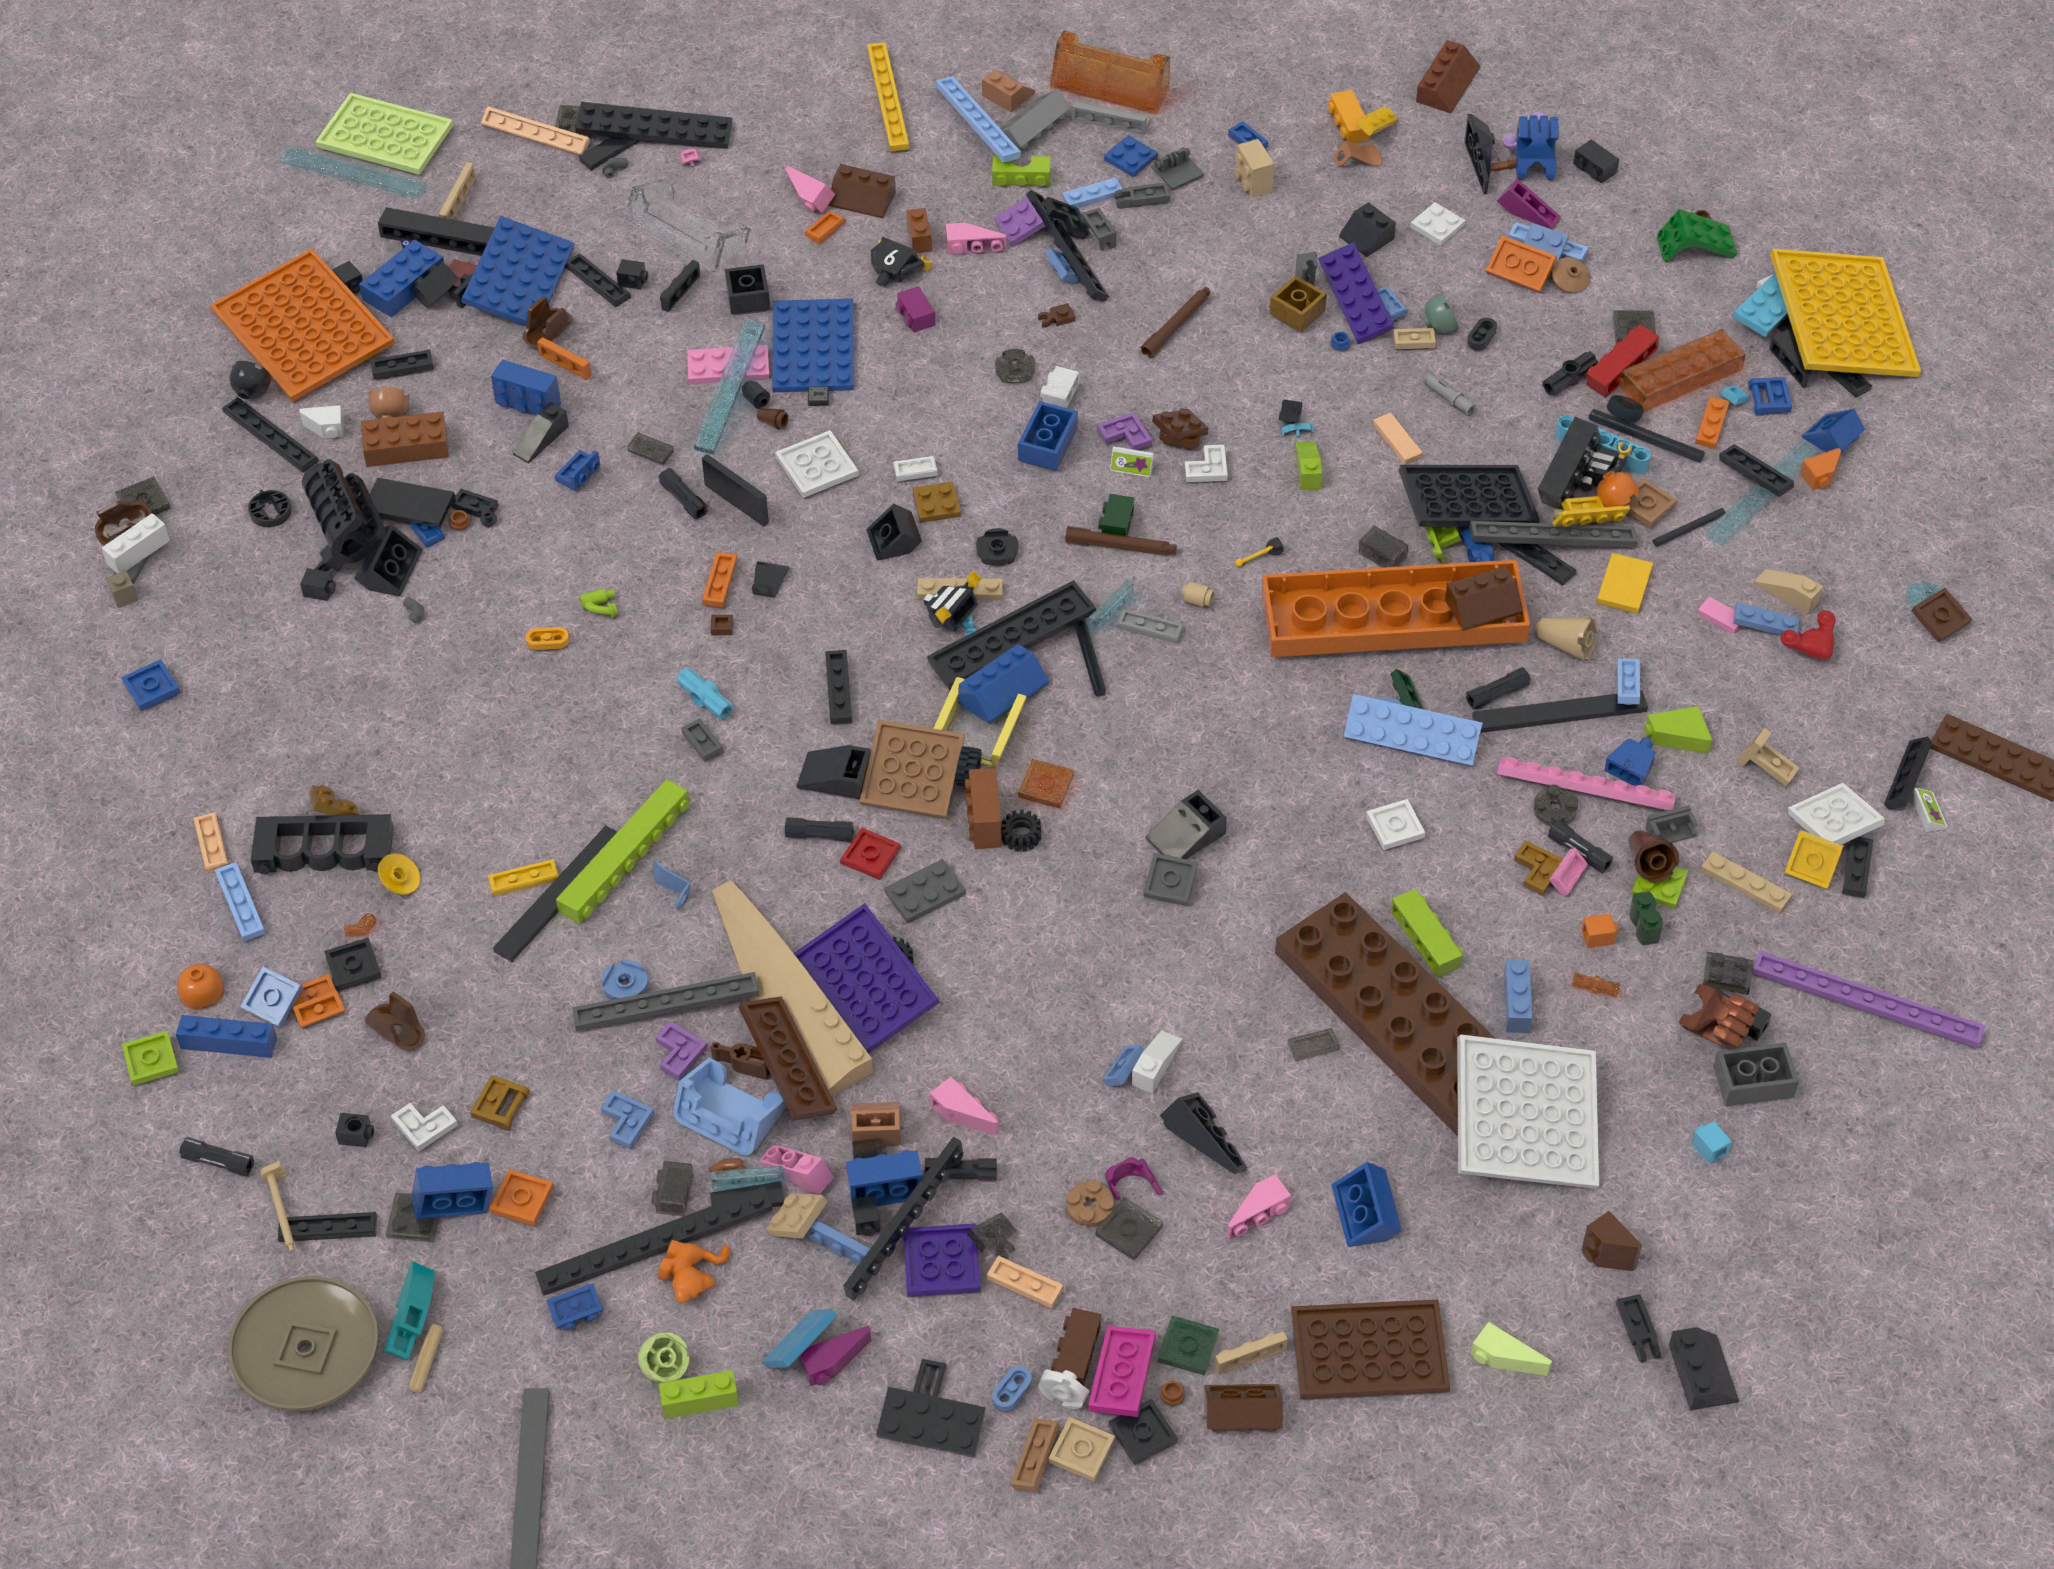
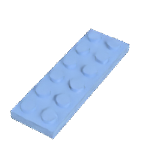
[1344,694,1483,766]

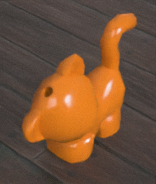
[657,1240,730,1303]

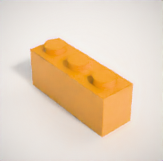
[1327,90,1370,144]

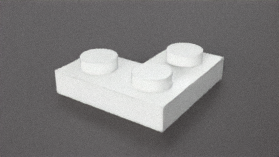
[1185,445,1228,482]
[391,1103,458,1152]

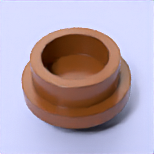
[449,510,470,530]
[1160,1381,1185,1406]

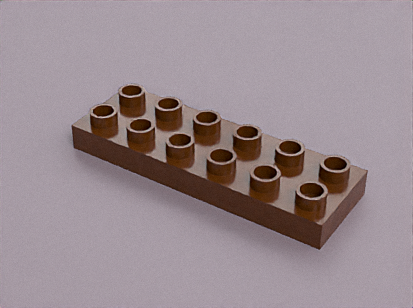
[1275,892,1496,1137]

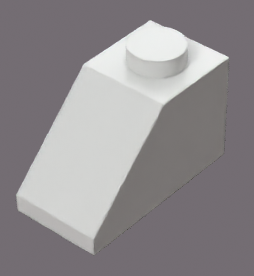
[299,405,344,438]

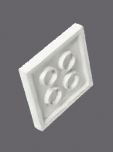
[775,430,859,498]
[1788,783,1885,845]

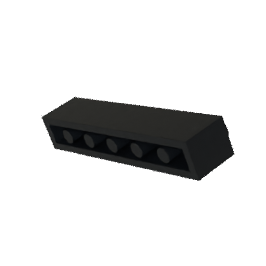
[378,207,495,256]

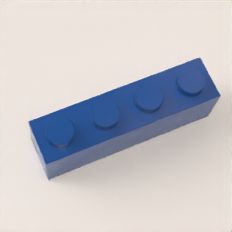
[176,1015,277,1058]

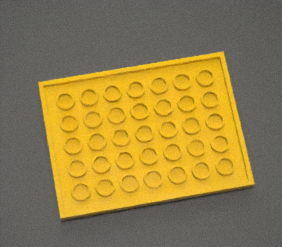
[1770,249,1921,377]

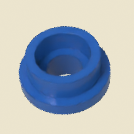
[1330,332,1351,350]

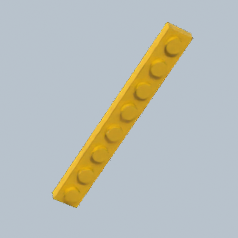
[867,42,909,152]

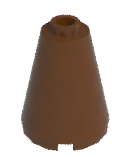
[1628,830,1679,883]

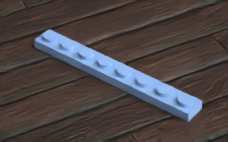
[936,76,1021,163]

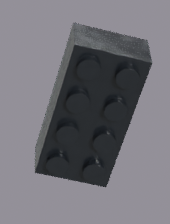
[1538,417,1602,509]

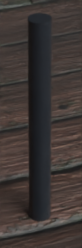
[1652,508,1726,547]

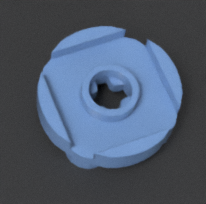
[602,960,649,1000]

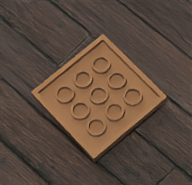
[860,720,965,819]

